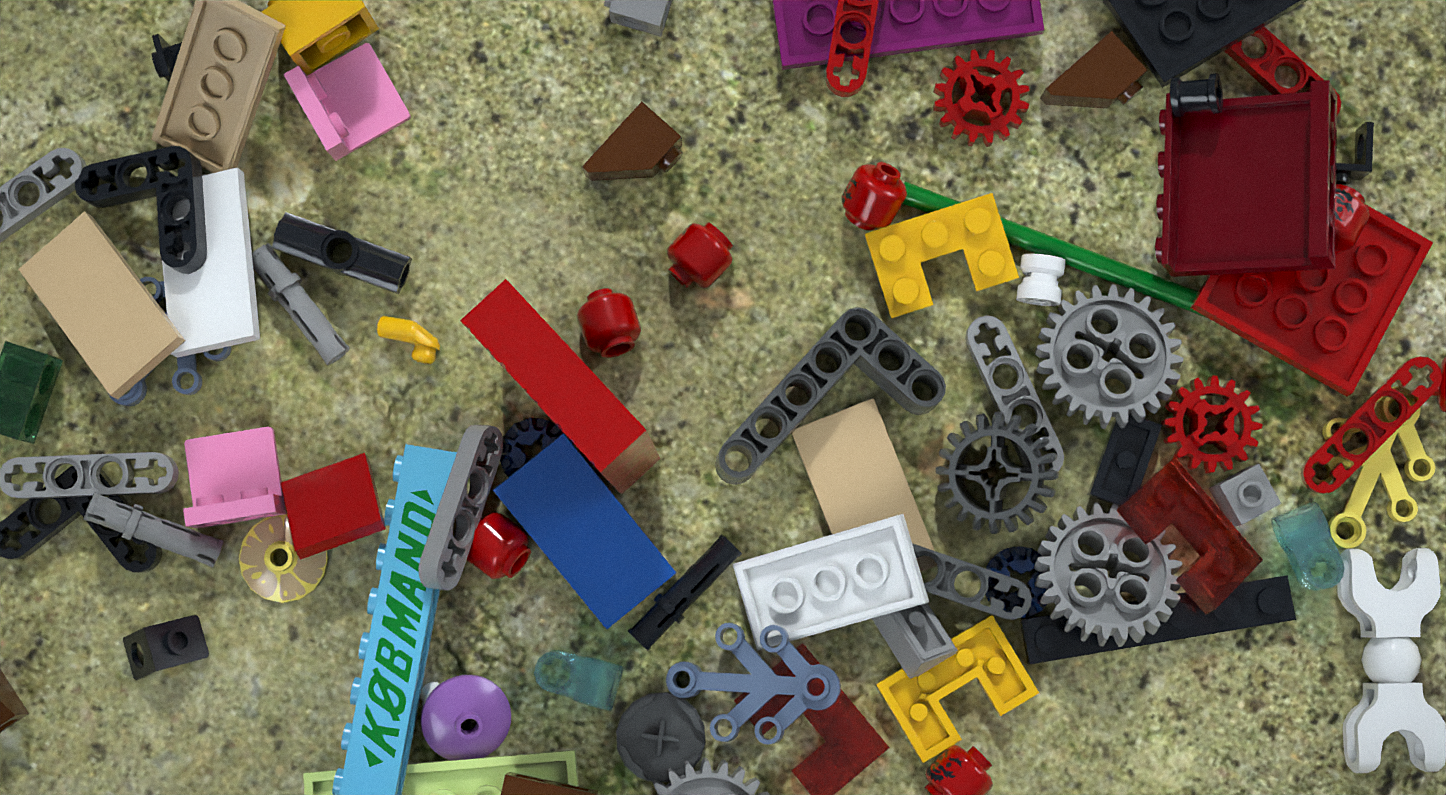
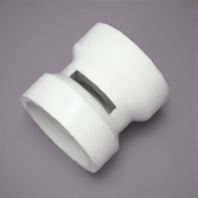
[1016,254,1066,306]

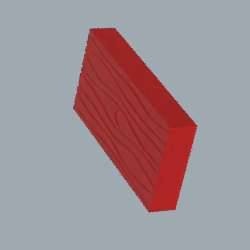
[460,279,661,495]

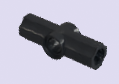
[272,212,412,294]

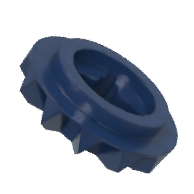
[500,417,566,477]
[985,546,1048,618]

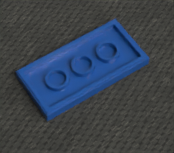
[493,433,676,629]

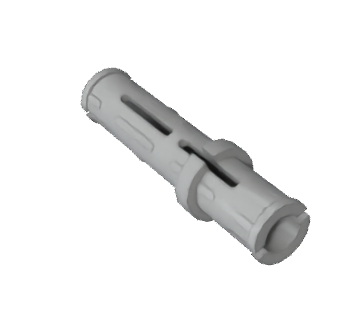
[252,243,350,366]
[83,492,223,567]

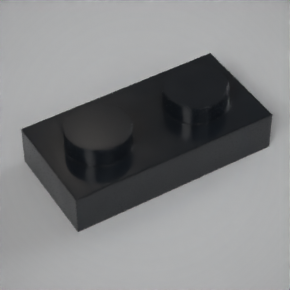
[1087,414,1162,510]

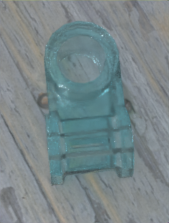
[1271,501,1345,591]
[534,650,624,711]

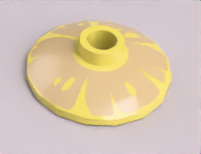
[239,514,329,603]

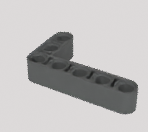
[715,307,946,485]

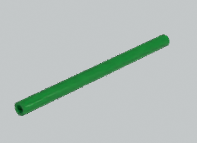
[903,181,1209,319]

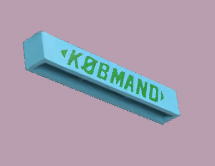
[332,444,457,795]

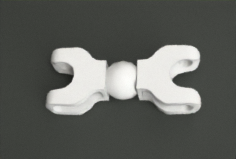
[1337,548,1446,773]

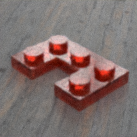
[1116,457,1263,615]
[733,643,890,795]

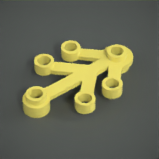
[1312,386,1435,549]

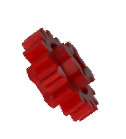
[933,49,1030,147]
[1161,375,1262,474]

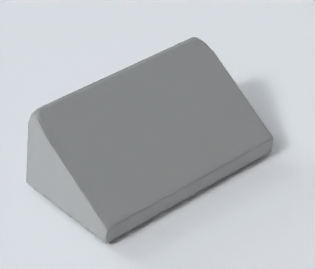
[872,603,958,679]

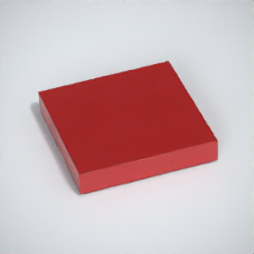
[281,453,386,560]

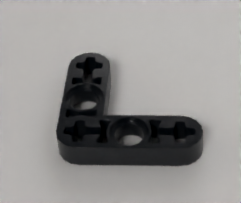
[75,146,207,274]
[0,466,162,573]

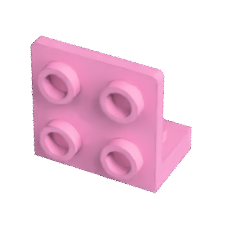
[283,43,411,161]
[183,427,286,529]

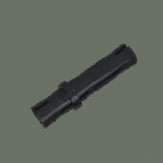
[627,534,742,651]

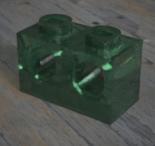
[0,341,63,444]

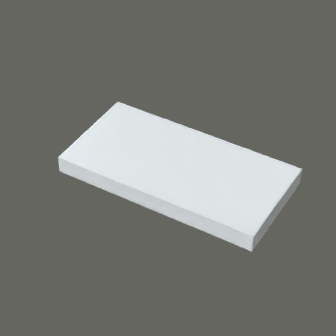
[162,168,260,358]
[733,514,929,651]

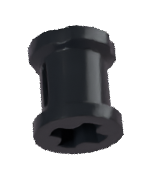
[1170,73,1223,118]

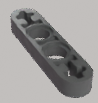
[912,543,1032,620]

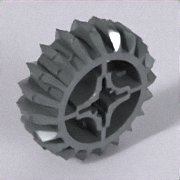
[936,412,1059,534]

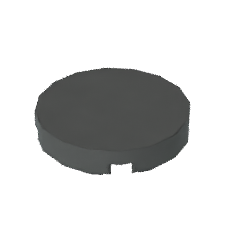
[616,692,706,783]

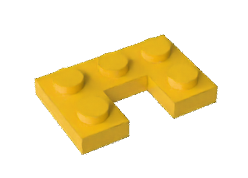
[865,193,1019,319]
[875,615,1039,763]

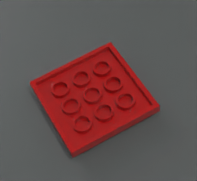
[1190,204,1433,397]

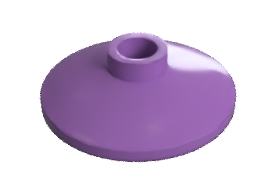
[421,675,511,760]

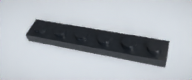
[1020,575,1296,665]

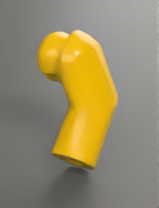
[377,316,440,364]

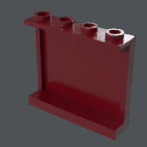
[1155,80,1337,277]

